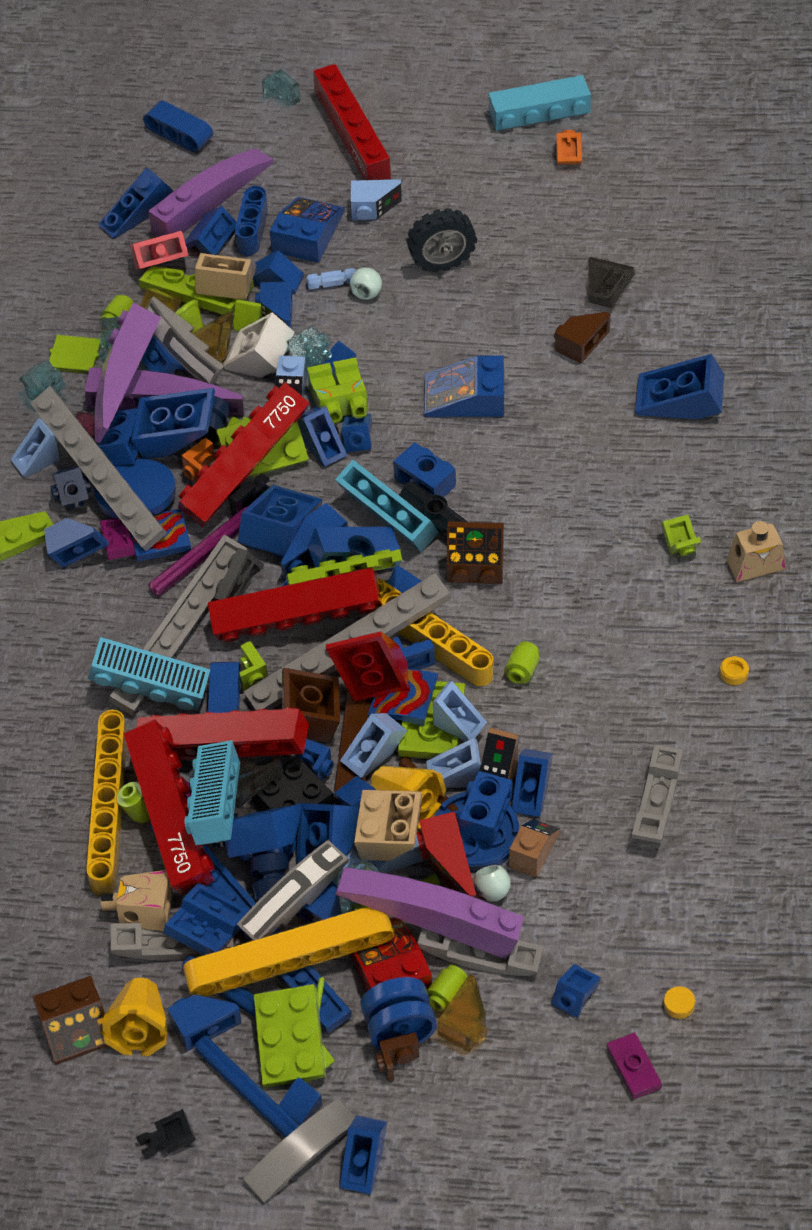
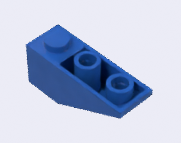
[98,167,174,239]
[281,503,348,582]

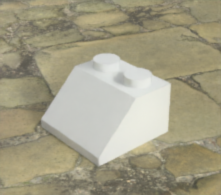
[223,312,294,378]

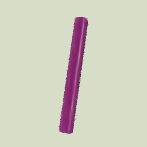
[148,507,247,596]

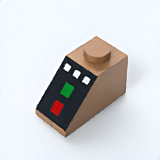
[480,728,518,782]
[509,819,560,878]

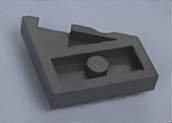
[214,548,264,600]

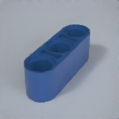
[143,101,213,152]
[235,186,268,256]
[208,661,241,713]

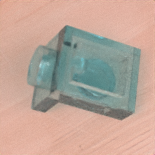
[262,69,301,106]

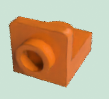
[556,130,582,165]
[182,437,215,482]

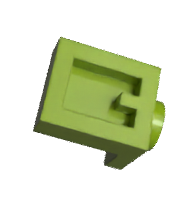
[239,641,268,691]

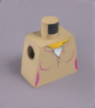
[727,521,786,582]
[101,870,173,931]

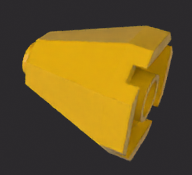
[371,766,446,829]
[102,977,168,1056]

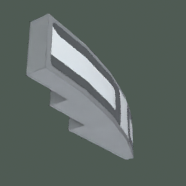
[146,297,224,385]
[237,840,350,941]

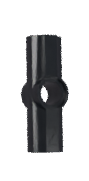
[398,481,468,537]

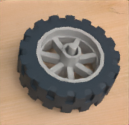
[406,208,477,272]

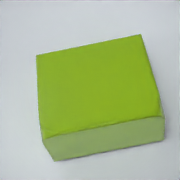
[233,299,263,331]

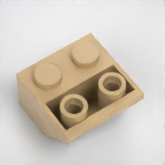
[195,253,256,300]
[354,790,422,861]

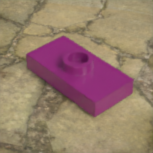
[100,518,135,560]
[607,1032,662,1100]

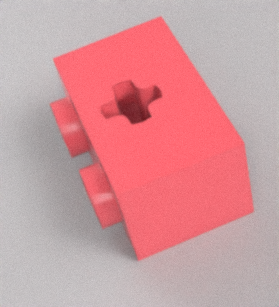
[129,231,189,269]

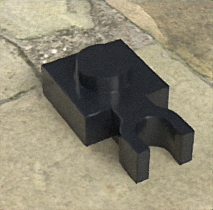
[229,473,270,516]
[136,1109,196,1159]

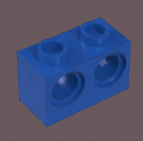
[96,408,138,466]
[456,771,512,844]

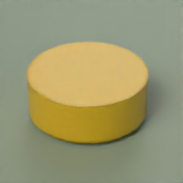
[720,656,749,685]
[664,986,695,1019]

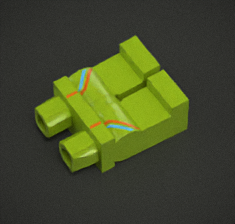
[307,357,368,423]

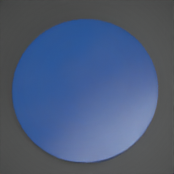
[94,459,176,520]
[434,792,519,872]

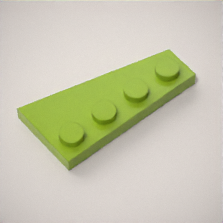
[139,266,254,317]
[0,511,54,561]
[286,549,402,585]

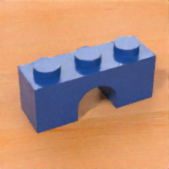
[308,526,401,570]

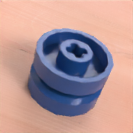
[360,977,437,1050]

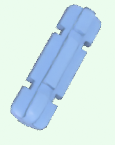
[307,268,356,290]

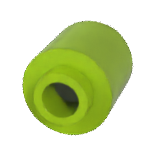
[100,295,134,333]
[504,641,540,684]
[117,782,150,823]
[427,965,469,1012]

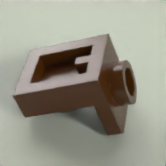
[375,1032,419,1081]

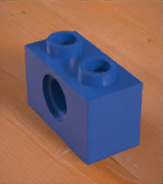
[393,442,456,497]

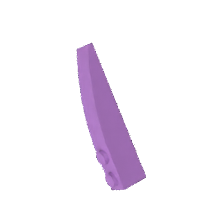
[148,148,274,237]
[94,303,161,443]
[85,368,245,417]
[336,867,524,959]

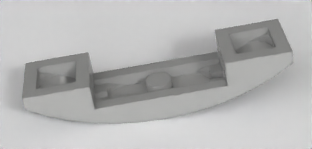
[632,744,683,844]
[111,923,233,961]
[418,928,543,976]
[243,1099,355,1204]

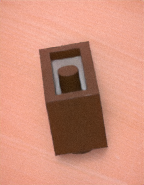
[554,312,611,364]

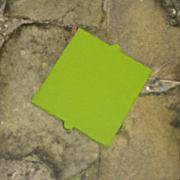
[47,335,102,374]

